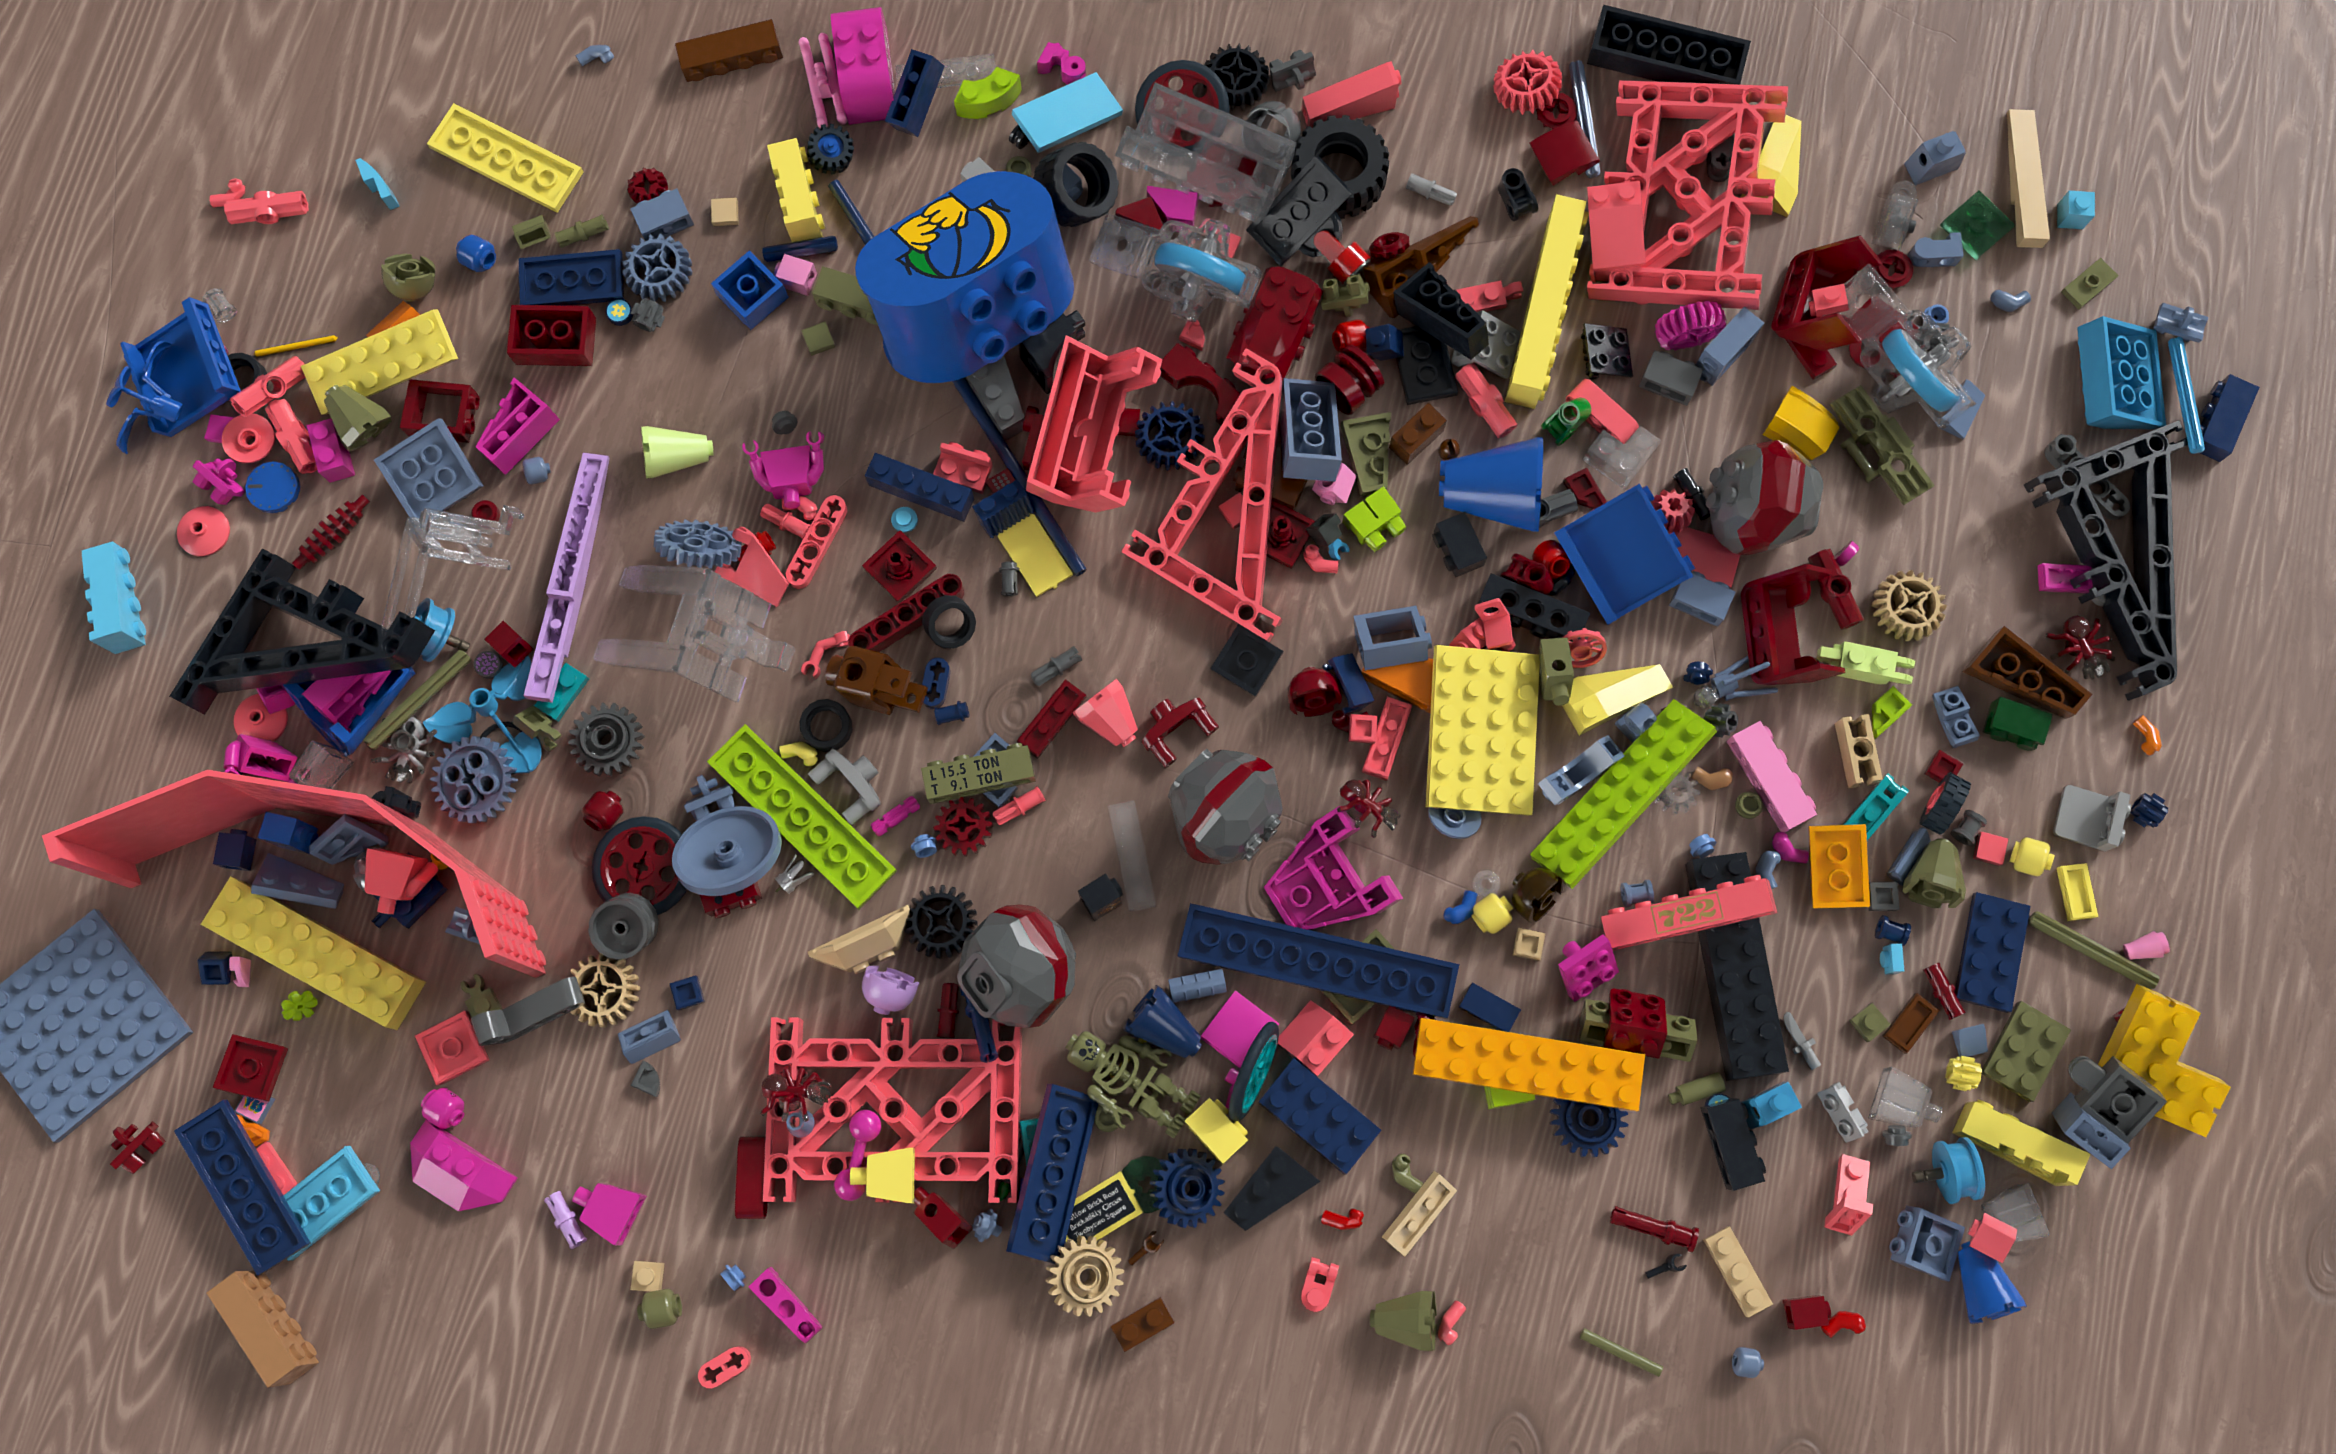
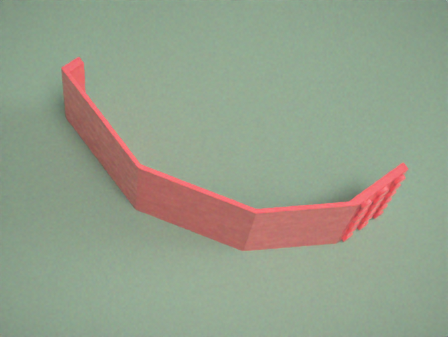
[42,770,546,978]

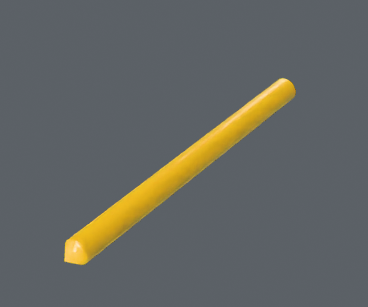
[253,335,338,357]

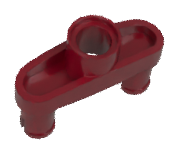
[1141,698,1219,768]

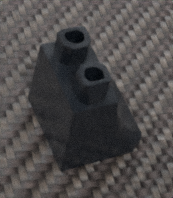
[1019,310,1085,394]

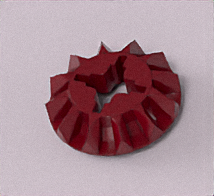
[1536,92,1577,130]
[627,167,668,204]
[1369,232,1410,259]
[1871,250,1913,290]

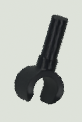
[1645,1254,1687,1279]

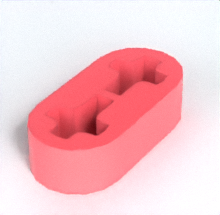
[698,1346,751,1389]

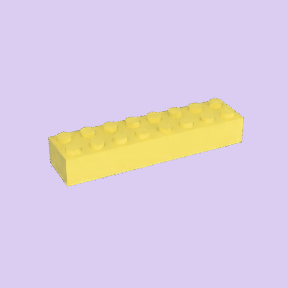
[1505,194,1589,409]
[200,876,426,1030]

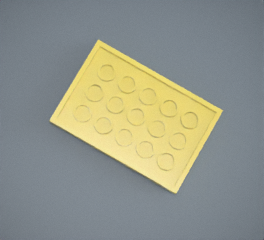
[1425,645,1540,816]

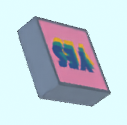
[234,1096,275,1124]

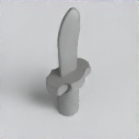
[1784,1012,1821,1070]

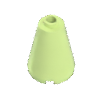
[641,426,714,478]

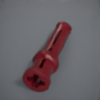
[1610,1206,1699,1253]

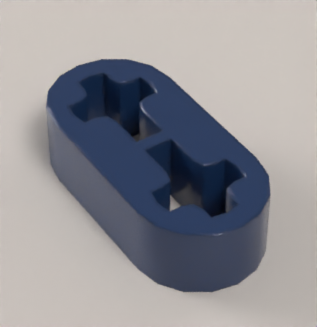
[922,658,951,709]

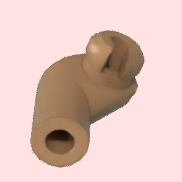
[1691,767,1733,790]

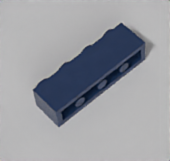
[865,453,974,522]

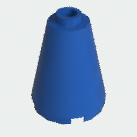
[1958,1241,2027,1324]

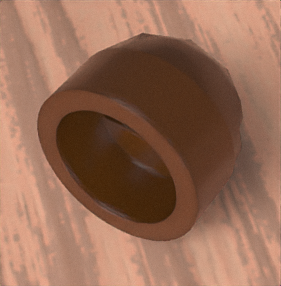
[1438,439,1460,461]

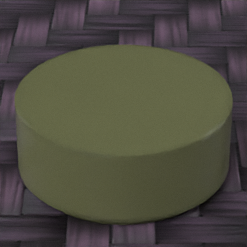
[1006,156,1032,177]
[1094,1106,1122,1132]

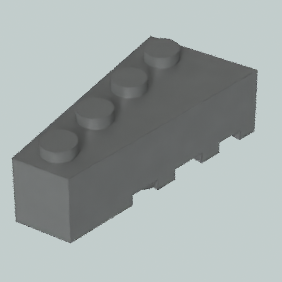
[965,356,1025,441]

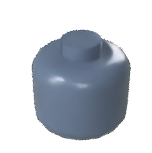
[522,457,551,484]
[1732,1347,1764,1378]

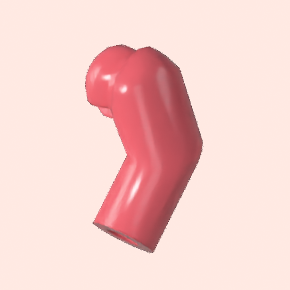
[1303,544,1338,574]

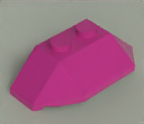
[410,1120,518,1211]

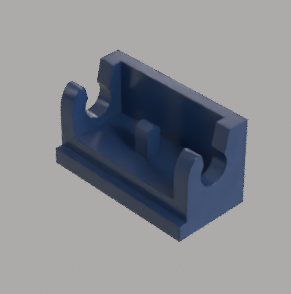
[1322,653,1375,714]

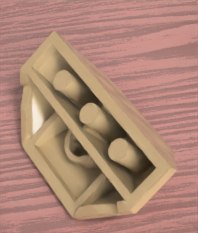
[808,905,912,974]

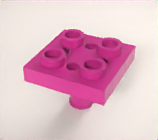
[1558,934,1619,1002]

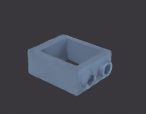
[1696,307,1764,386]
[1353,606,1432,670]
[2052,1092,2131,1169]

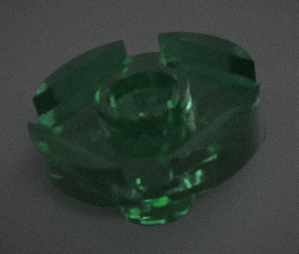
[1122,1156,1163,1213]

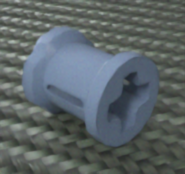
[1620,880,1654,907]

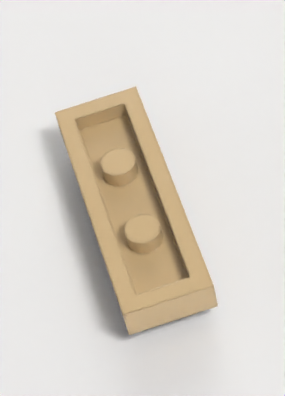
[1382,1171,1457,1257]
[1703,1226,1773,1318]

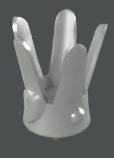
[775,854,814,894]

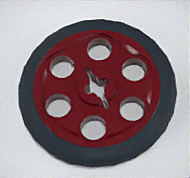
[1135,60,1229,158]
[591,816,687,915]

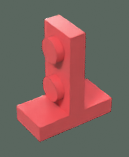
[1824,1154,1873,1236]

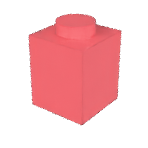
[1968,1213,2017,1263]

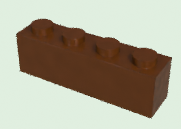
[675,19,783,82]

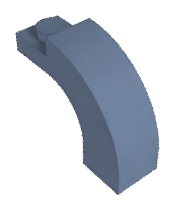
[1538,735,1624,805]

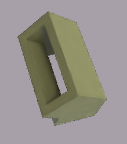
[512,215,551,249]

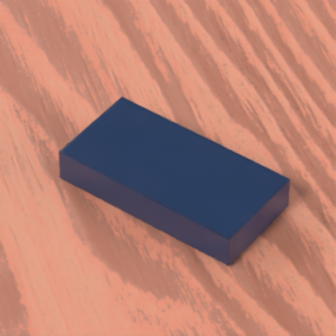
[1459,982,1521,1032]

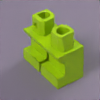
[1342,486,1406,552]

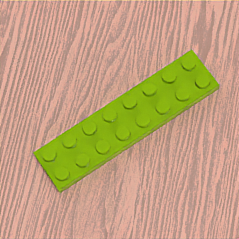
[1530,699,1717,889]
[707,724,897,910]

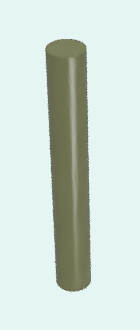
[1580,1328,1663,1377]

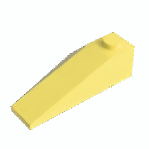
[1740,115,1801,217]

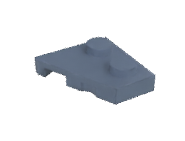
[309,814,389,865]

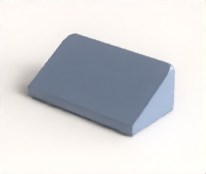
[1940,379,1985,439]
[1886,827,1931,886]
[618,1010,681,1064]

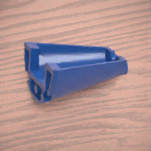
[1439,437,1543,532]
[283,667,415,757]

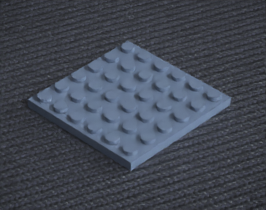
[0,909,194,1143]

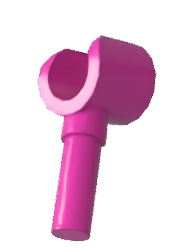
[1224,1068,1239,1108]

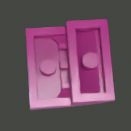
[1201,990,1279,1068]

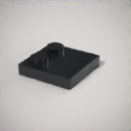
[1210,624,1284,697]

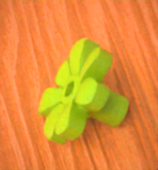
[281,991,318,1021]

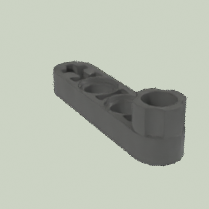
[2044,434,2130,520]

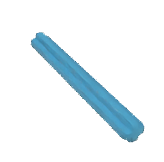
[2168,337,2205,454]

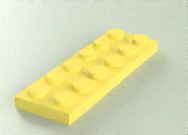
[427,103,584,213]
[301,309,458,415]

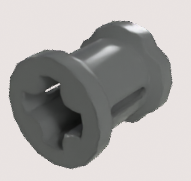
[1951,810,1987,846]

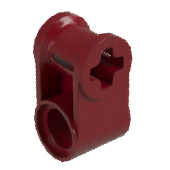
[1500,553,1554,595]

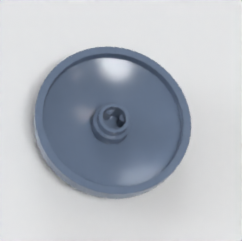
[672,806,782,896]

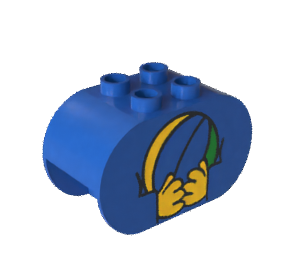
[855,171,1074,383]

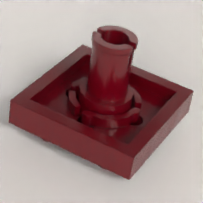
[1267,501,1315,569]
[862,530,937,603]

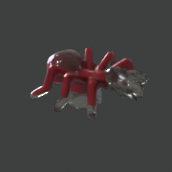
[2045,615,2115,680]
[1337,779,1401,838]
[760,1067,831,1122]

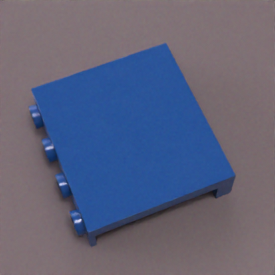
[120,297,241,437]
[1554,483,1695,625]

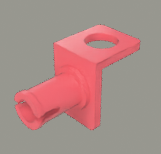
[1474,598,1516,652]

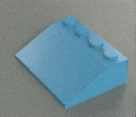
[2077,316,2166,429]

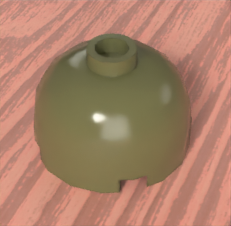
[381,254,435,302]

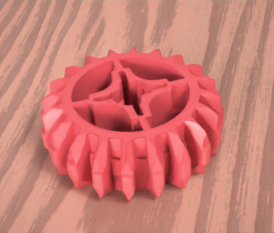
[1494,50,1562,115]

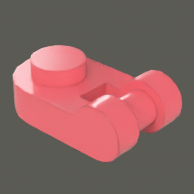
[1301,1257,1339,1312]

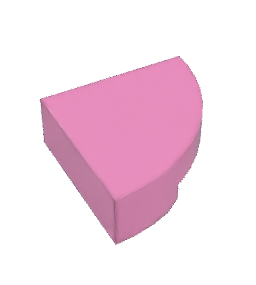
[229,957,251,987]

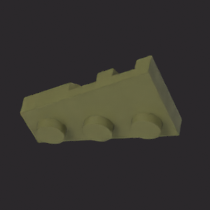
[1340,412,1391,496]

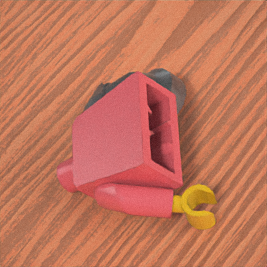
[353,848,448,914]

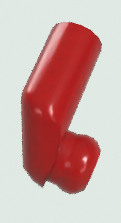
[1321,1208,1364,1230]
[1821,1311,1866,1338]

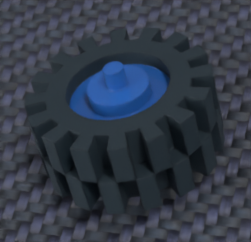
[807,124,854,175]

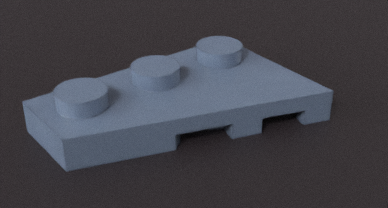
[251,853,344,909]

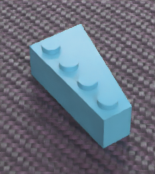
[82,541,146,654]

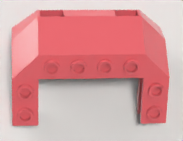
[1026,335,1162,513]

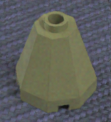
[324,385,392,452]
[1902,838,1966,908]
[1370,1291,1437,1351]

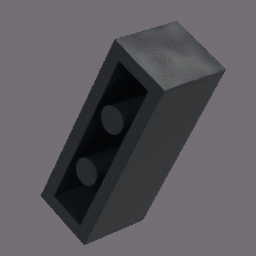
[1700,1098,1766,1191]

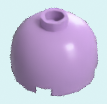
[862,966,919,1015]

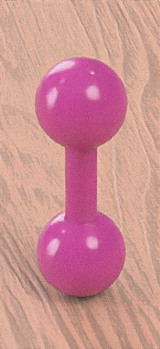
[834,1110,881,1201]

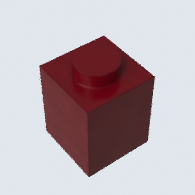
[484,621,534,668]
[1373,1006,1415,1051]
[1783,1295,1831,1330]

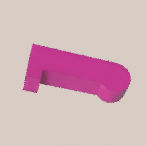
[748,1267,822,1343]

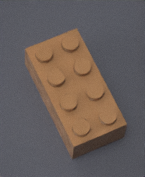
[206,1271,319,1388]

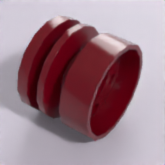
[1315,345,1384,415]

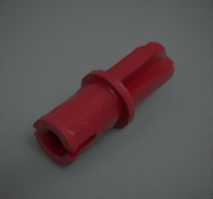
[937,983,959,1038]

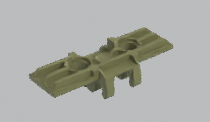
[1830,385,1935,506]

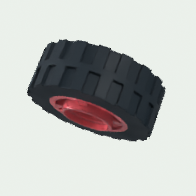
[1919,772,1971,835]

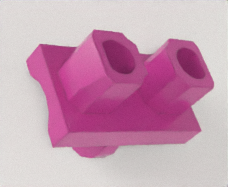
[192,458,246,505]

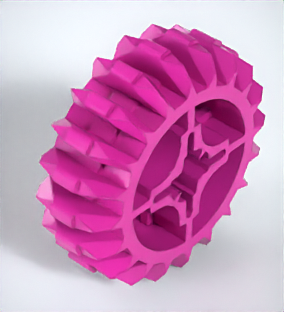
[1655,301,1727,351]

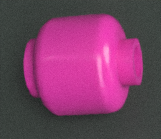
[421,1088,464,1129]

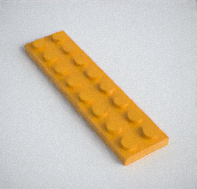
[1413,1018,1645,1112]

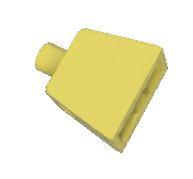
[850,1148,915,1204]

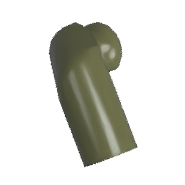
[1392,1154,1424,1194]

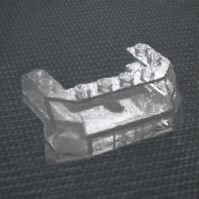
[1115,83,1297,223]

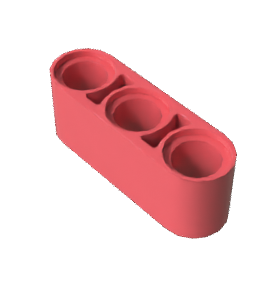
[1566,379,1639,448]

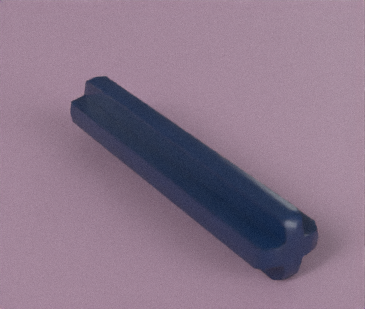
[762,236,838,262]

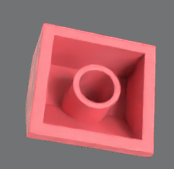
[1277,1000,1354,1077]

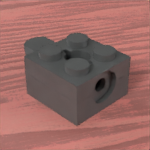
[2068,1056,2167,1144]

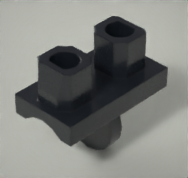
[372,786,421,819]

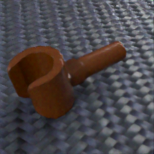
[1128,1231,1164,1266]

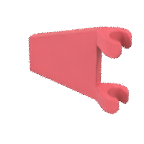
[715,527,789,607]

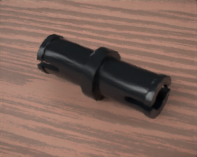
[1673,468,1710,520]

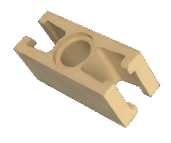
[1835,714,1883,788]

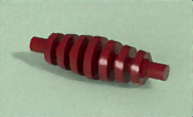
[292,494,370,570]

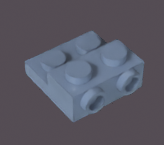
[1889,1205,1965,1282]

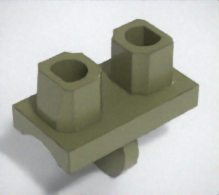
[1321,274,1370,317]

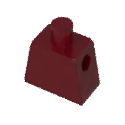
[914,1186,973,1249]

